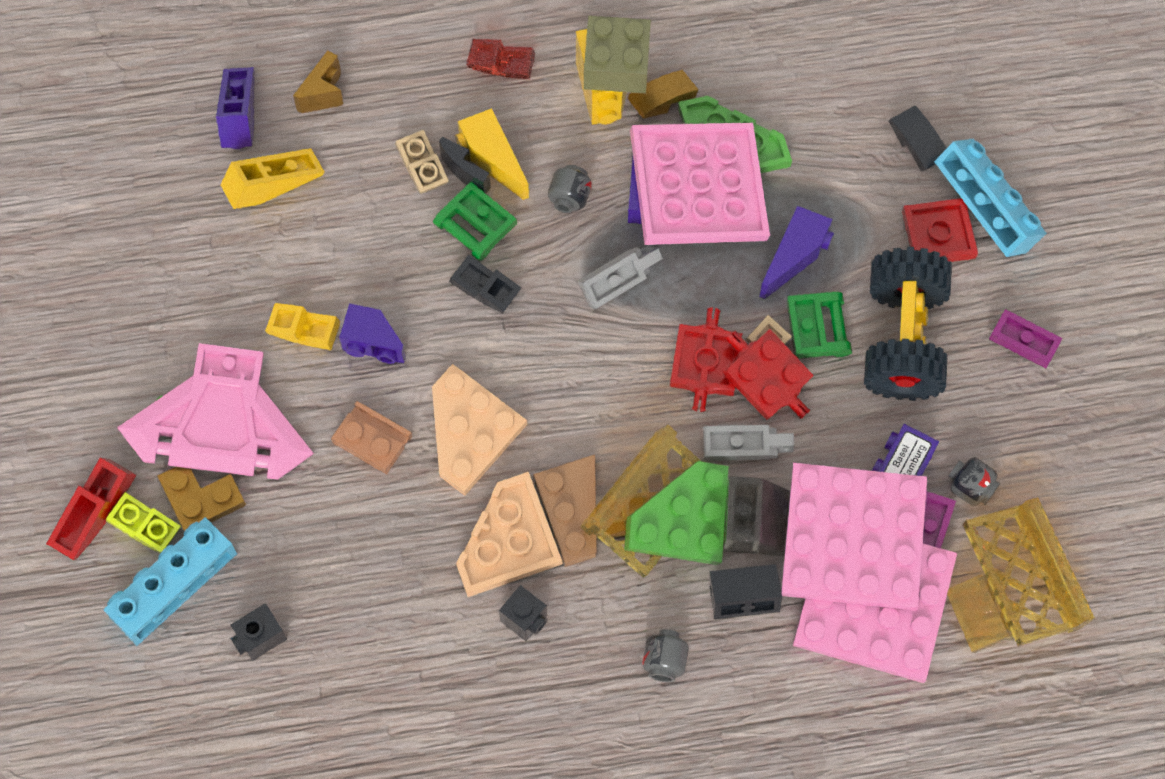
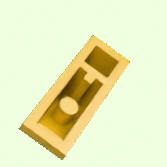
[455,108,529,200]
[220,148,325,209]

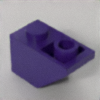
[339,303,406,364]

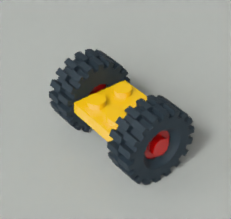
[864,247,952,401]

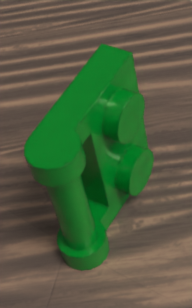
[433,182,517,262]
[786,292,852,359]

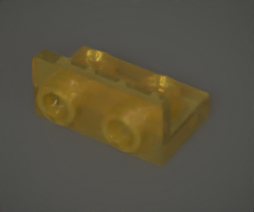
[947,574,1017,653]

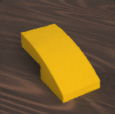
[265,303,341,350]

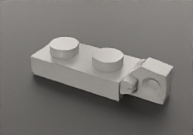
[578,245,663,309]
[703,425,794,461]

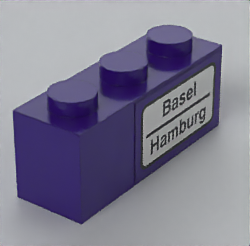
[872,424,939,476]

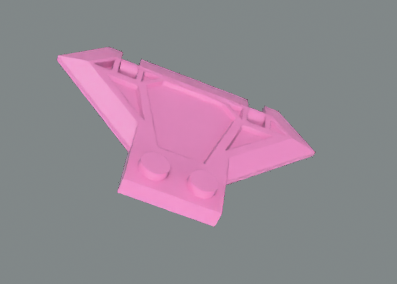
[117,343,314,480]

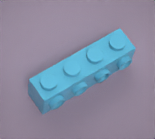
[934,139,1047,257]
[103,517,237,646]

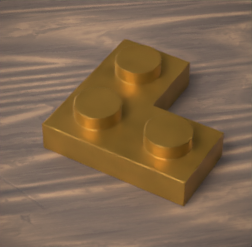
[157,467,246,532]

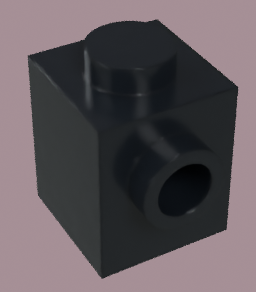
[499,585,548,641]
[230,603,287,661]

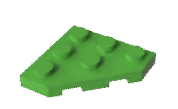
[678,96,792,173]
[624,461,729,565]

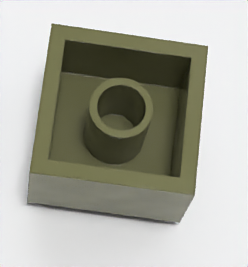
[584,16,651,93]

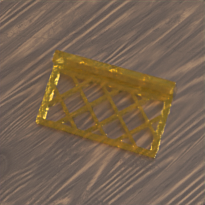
[580,424,701,578]
[962,497,1095,646]

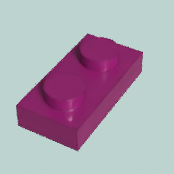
[989,309,1063,369]
[923,491,956,548]

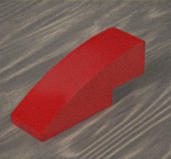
[46,457,136,560]

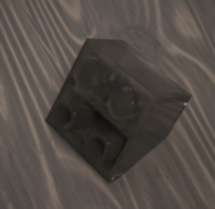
[723,476,790,556]

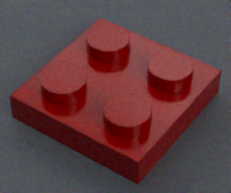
[902,198,978,262]

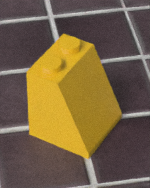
[576,29,627,125]

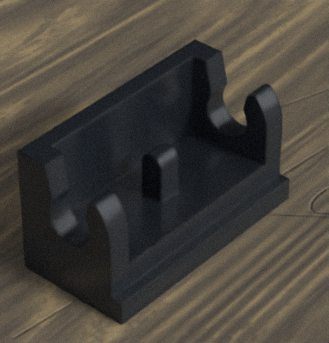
[709,564,782,619]

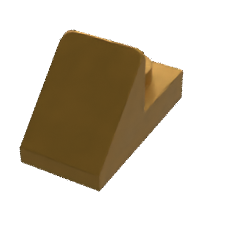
[293,50,344,113]

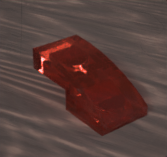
[466,39,535,79]

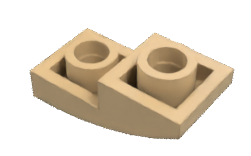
[395,130,449,194]

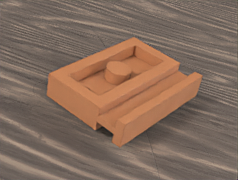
[331,401,412,475]

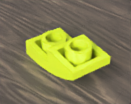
[106,492,181,553]

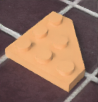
[432,364,527,496]
[456,472,562,597]

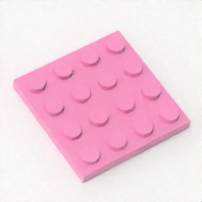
[630,123,770,245]
[781,463,927,610]
[793,543,957,683]

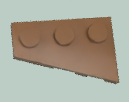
[533,454,596,567]

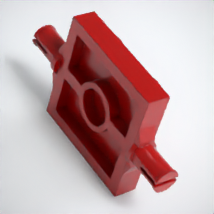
[670,307,743,412]
[723,329,814,420]

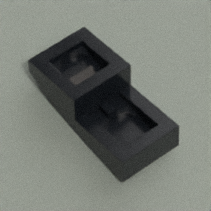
[888,105,947,172]
[439,137,491,194]
[449,254,521,313]

